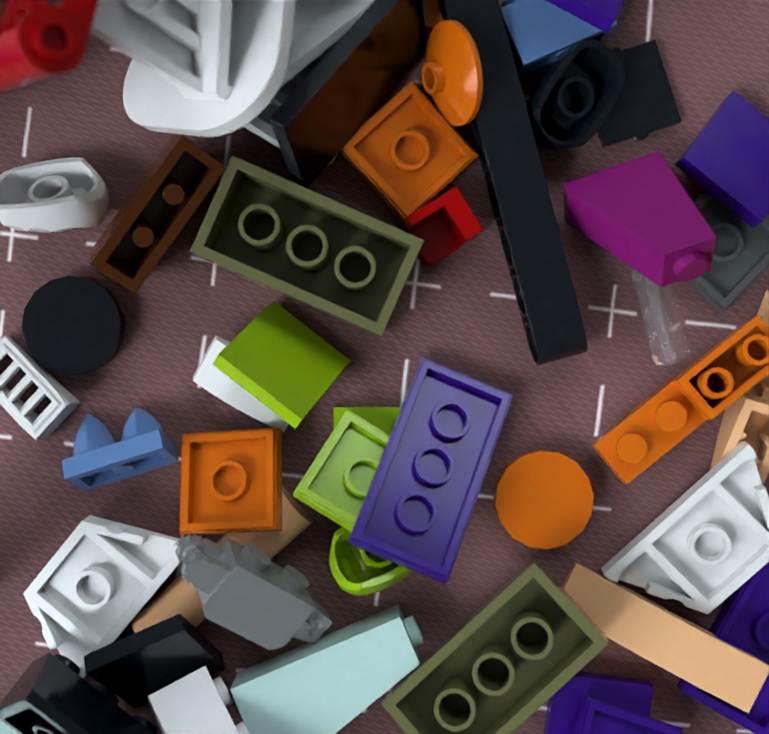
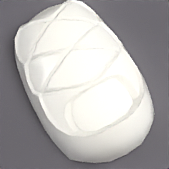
[0,157,110,233]

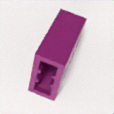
[563,151,716,287]

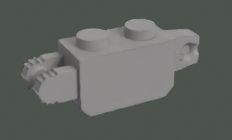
[175,533,333,650]

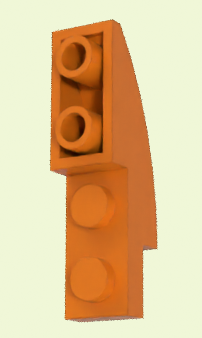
[591,315,769,484]

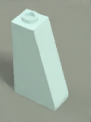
[230,604,424,734]

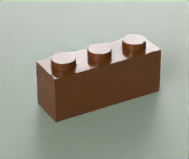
[90,134,226,294]

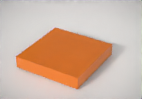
[339,81,479,222]
[179,427,282,536]

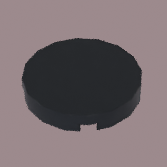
[22,276,126,375]

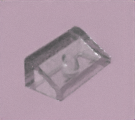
[631,270,689,365]

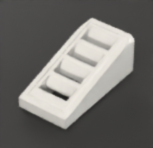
[0,336,80,441]

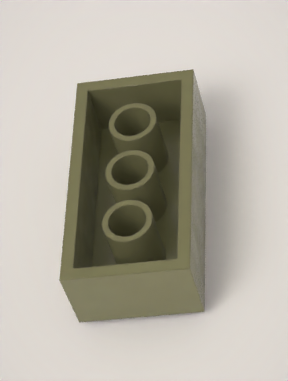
[190,155,424,338]
[381,557,609,734]

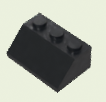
[0,652,158,734]

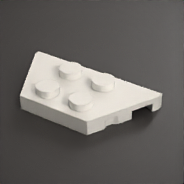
[601,440,769,614]
[23,515,181,679]

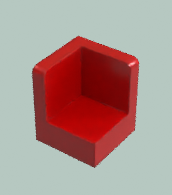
[402,186,483,266]

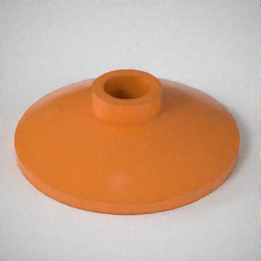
[422,20,483,126]

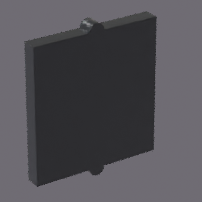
[597,40,681,148]

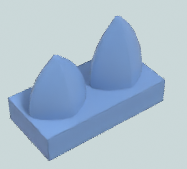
[62,408,179,492]

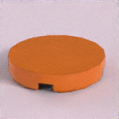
[493,449,594,549]

